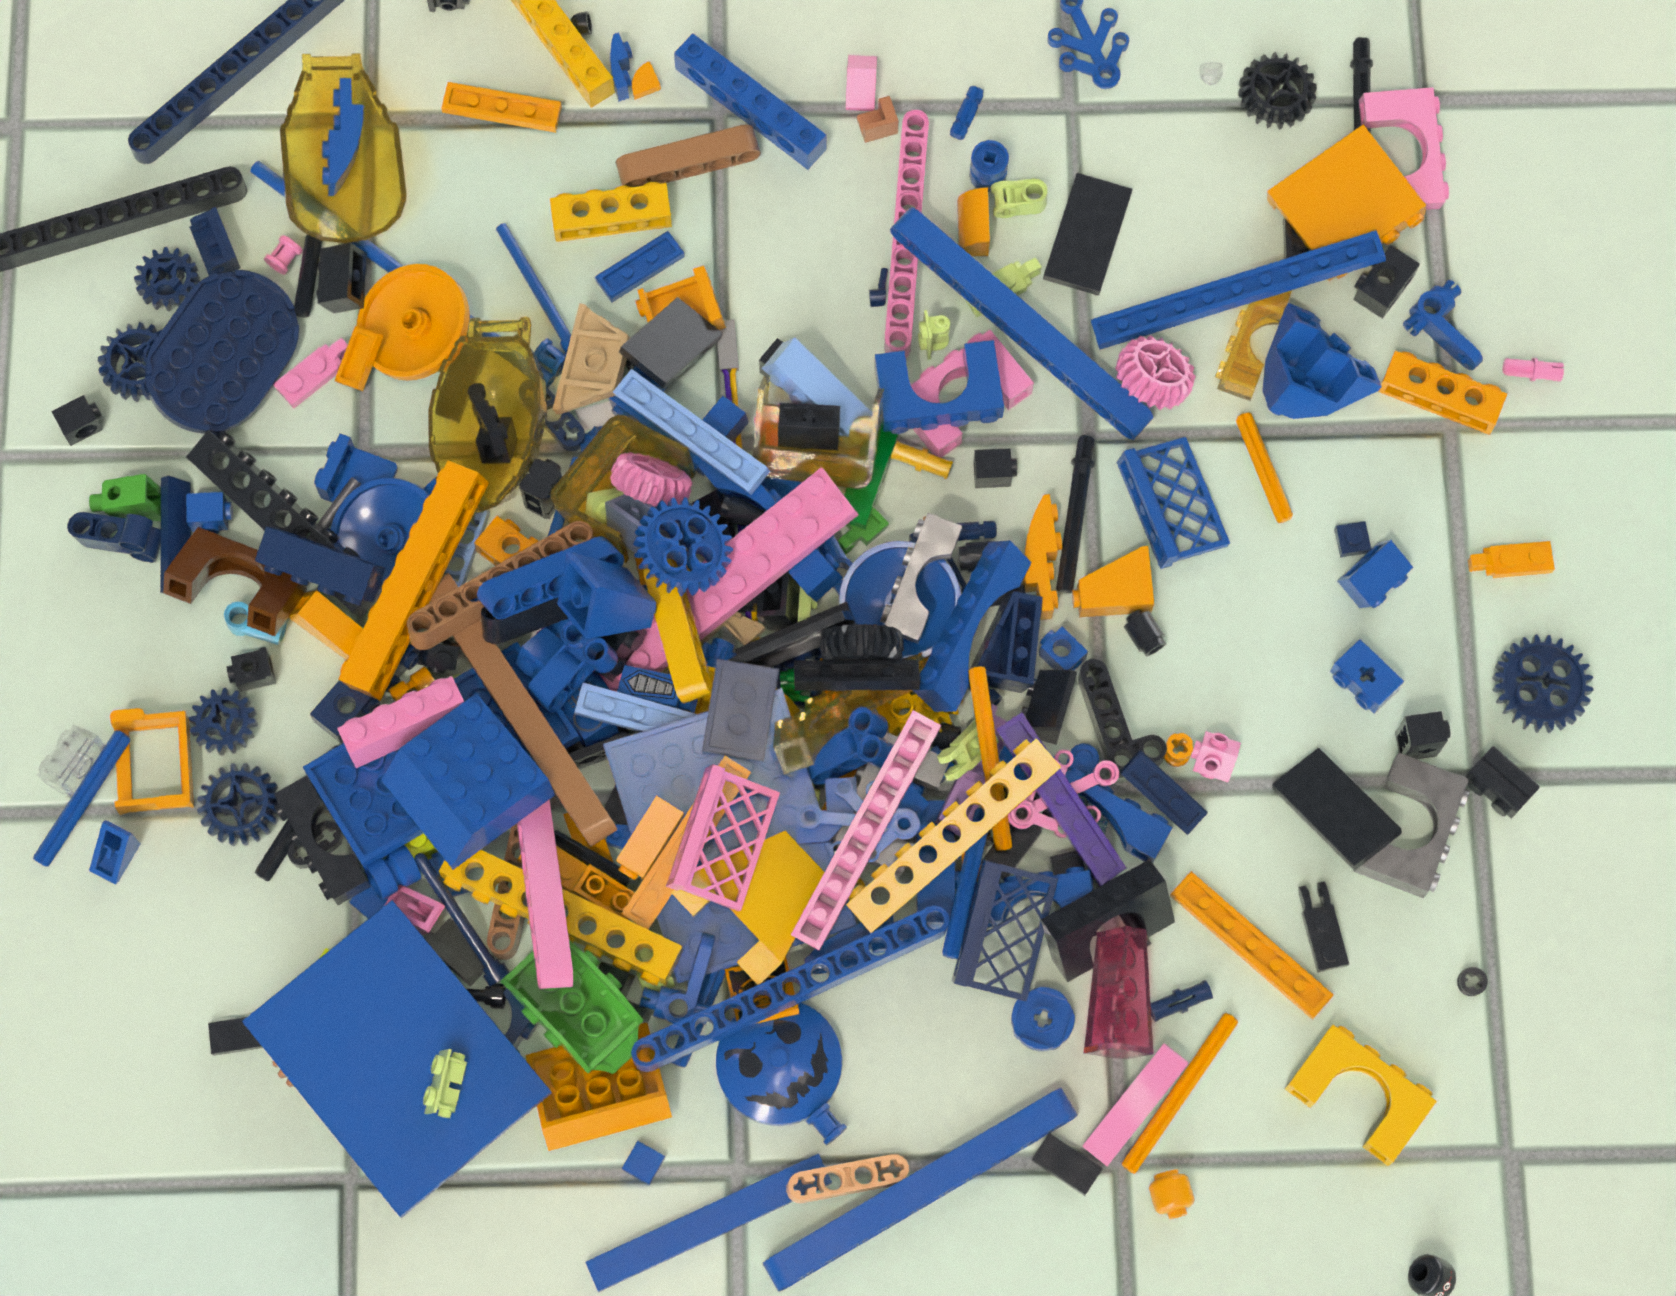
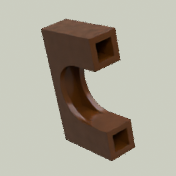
[163,527,307,636]

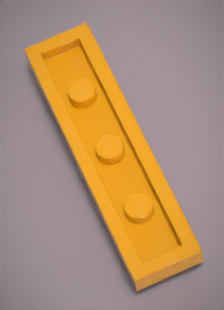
[441,82,562,133]

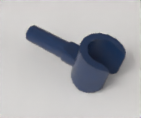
[869,268,888,307]

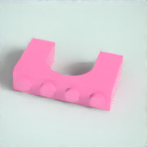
[1359,87,1449,210]
[910,330,1034,458]

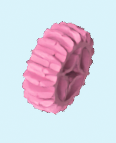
[1115,335,1196,410]
[610,452,692,507]

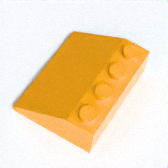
[525,1023,672,1151]

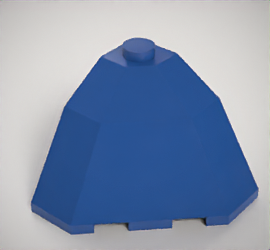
[1262,303,1382,419]

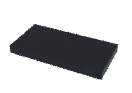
[1043,173,1133,296]
[1272,748,1402,871]

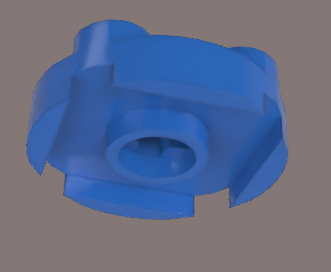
[1011,987,1075,1051]

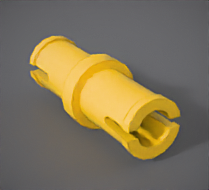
[890,440,953,479]

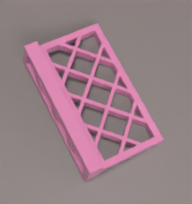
[666,764,780,912]

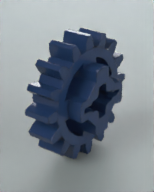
[134,247,200,311]
[189,688,258,756]

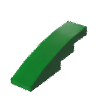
[844,421,899,529]

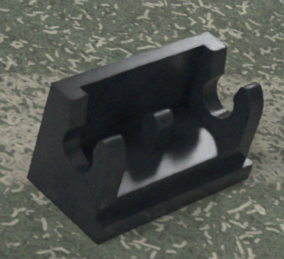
[778,403,840,451]

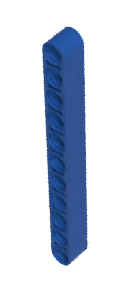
[890,207,1154,440]
[631,905,949,1072]
[762,1088,1078,1292]

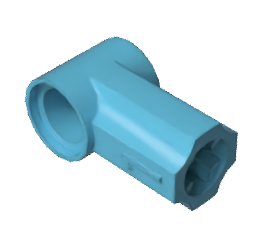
[224,602,288,645]

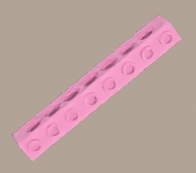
[791,710,941,951]

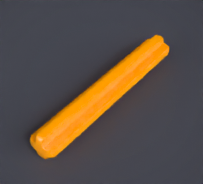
[1236,412,1293,523]

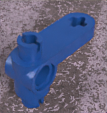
[1403,280,1483,371]
[639,932,715,1025]

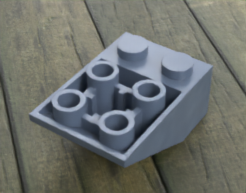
[605,494,717,553]

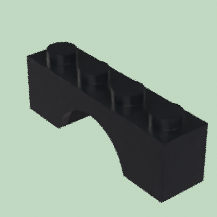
[273,775,371,905]

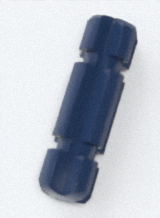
[956,520,997,541]

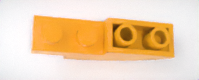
[1023,494,1062,620]
[517,846,635,920]

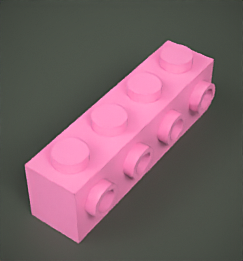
[337,676,464,768]

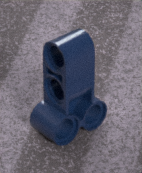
[67,512,161,563]

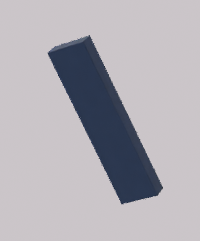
[160,475,191,593]

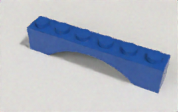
[698,461,843,602]
[913,540,1032,712]
[999,746,1173,863]

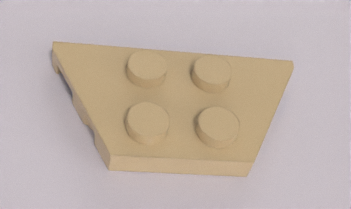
[552,303,630,414]

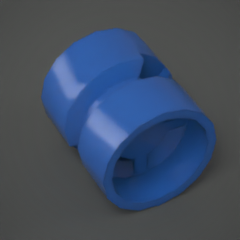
[969,140,1009,192]
[363,845,422,900]

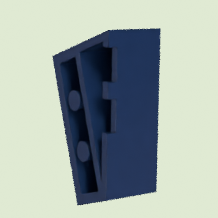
[968,591,1043,693]

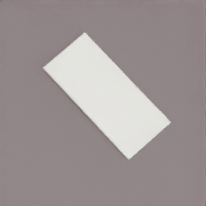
[575,401,620,431]

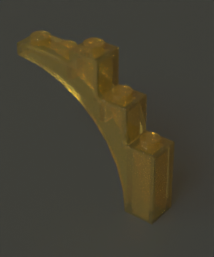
[773,652,926,775]

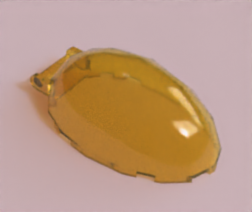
[428,317,547,514]

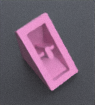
[846,55,877,111]
[384,885,445,935]

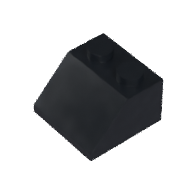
[1021,670,1077,745]

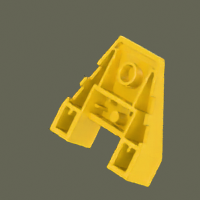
[672,831,825,985]

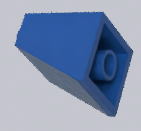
[557,552,656,639]

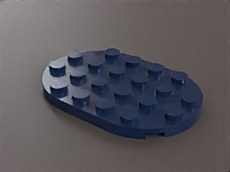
[145,270,299,434]

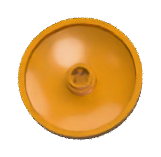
[357,264,470,381]

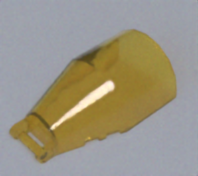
[279,53,407,243]

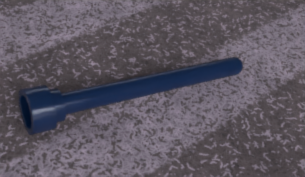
[414,853,510,986]

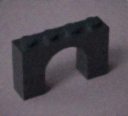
[1041,859,1175,982]

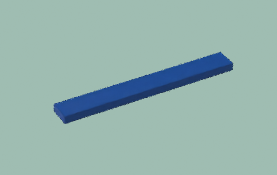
[585,1153,832,1292]

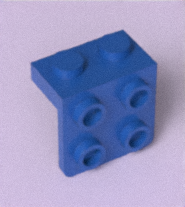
[314,433,398,503]

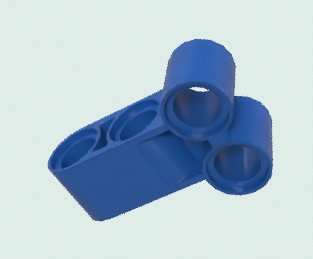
[527,620,618,713]
[803,707,894,785]

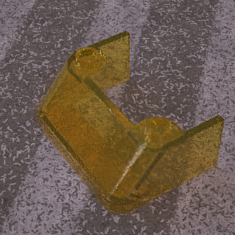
[752,374,884,489]
[551,415,696,563]

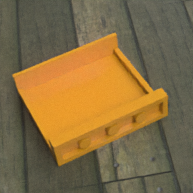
[1267,124,1426,281]

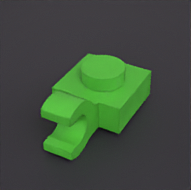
[838,507,889,555]

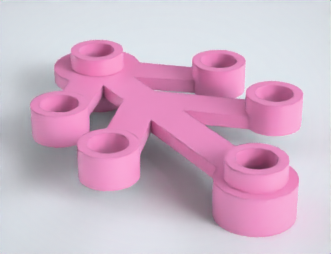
[1008,750,1119,838]

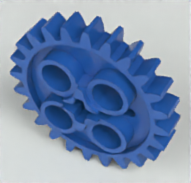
[633,497,733,596]

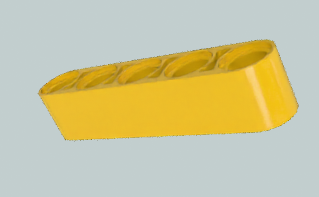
[643,559,713,704]

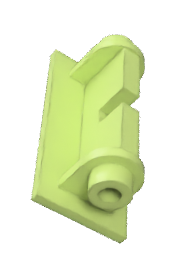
[918,310,950,360]
[423,1049,467,1118]

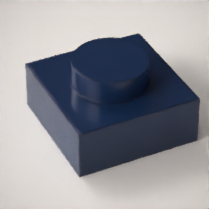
[1334,521,1372,558]

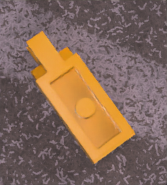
[1467,541,1555,578]

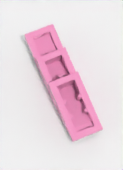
[1082,1043,1189,1166]

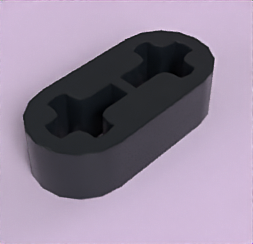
[288,820,343,869]

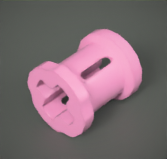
[264,235,303,275]

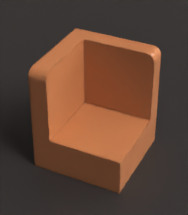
[857,96,899,143]

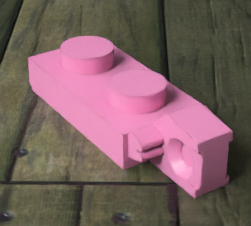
[273,338,348,409]

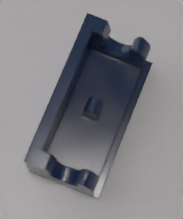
[189,207,241,276]

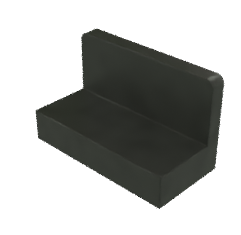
[424,919,495,987]

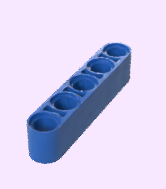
[477,536,624,619]

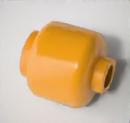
[1149,1169,1195,1219]

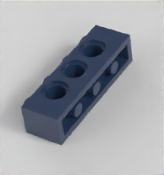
[310,642,420,744]

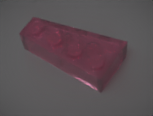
[1083,926,1154,1060]

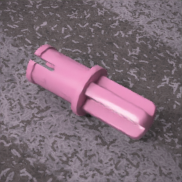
[1502,358,1564,382]

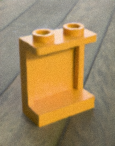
[635,265,726,330]

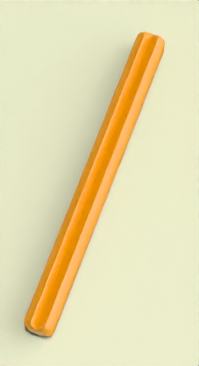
[968,666,1012,851]
[1122,1013,1238,1174]

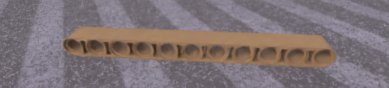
[430,573,618,847]

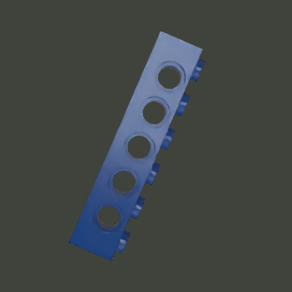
[674,33,827,170]

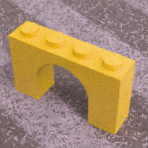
[1285,1025,1437,1166]

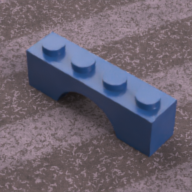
[970,867,1094,928]

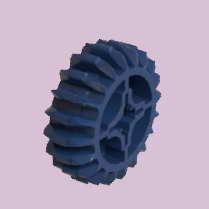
[98,322,162,402]
[197,763,278,846]

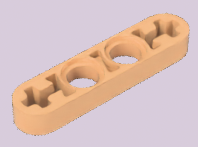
[786,1154,909,1203]

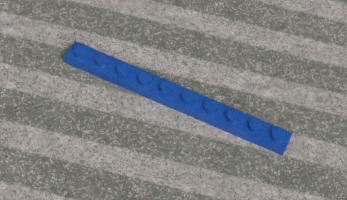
[1091,230,1386,350]

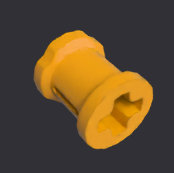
[1164,733,1193,767]

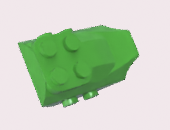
[500,940,644,1074]

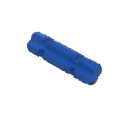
[950,86,984,140]

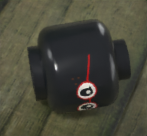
[1408,1254,1456,1296]

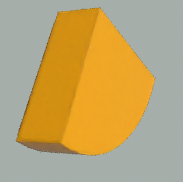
[632,61,661,100]

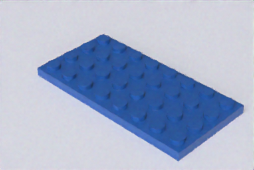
[303,642,580,868]

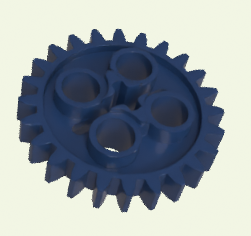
[1492,634,1594,733]

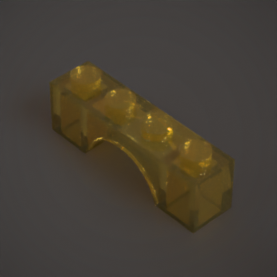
[1215,290,1292,401]

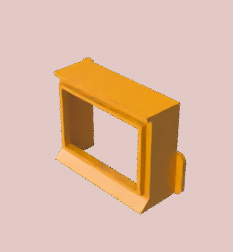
[110,708,194,815]

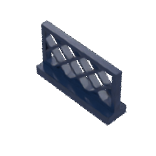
[951,859,1058,1001]

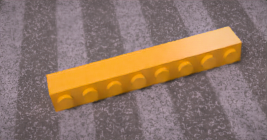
[338,460,489,701]

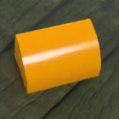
[957,188,990,256]

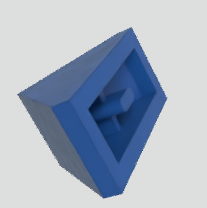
[89,820,141,885]

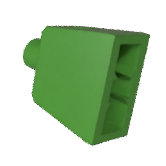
[89,474,161,521]

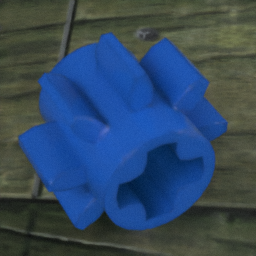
[702,638,737,668]

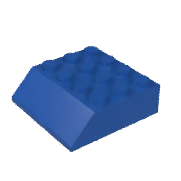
[381,693,555,870]

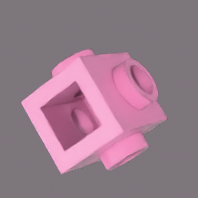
[1191,731,1241,782]

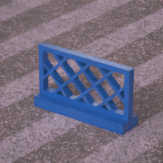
[1116,437,1230,569]

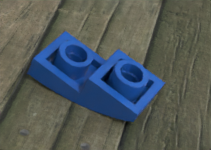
[610,32,633,102]

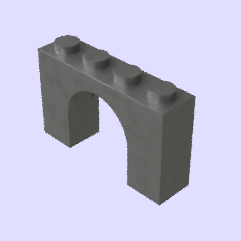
[833,732,949,877]
[1353,752,1470,898]

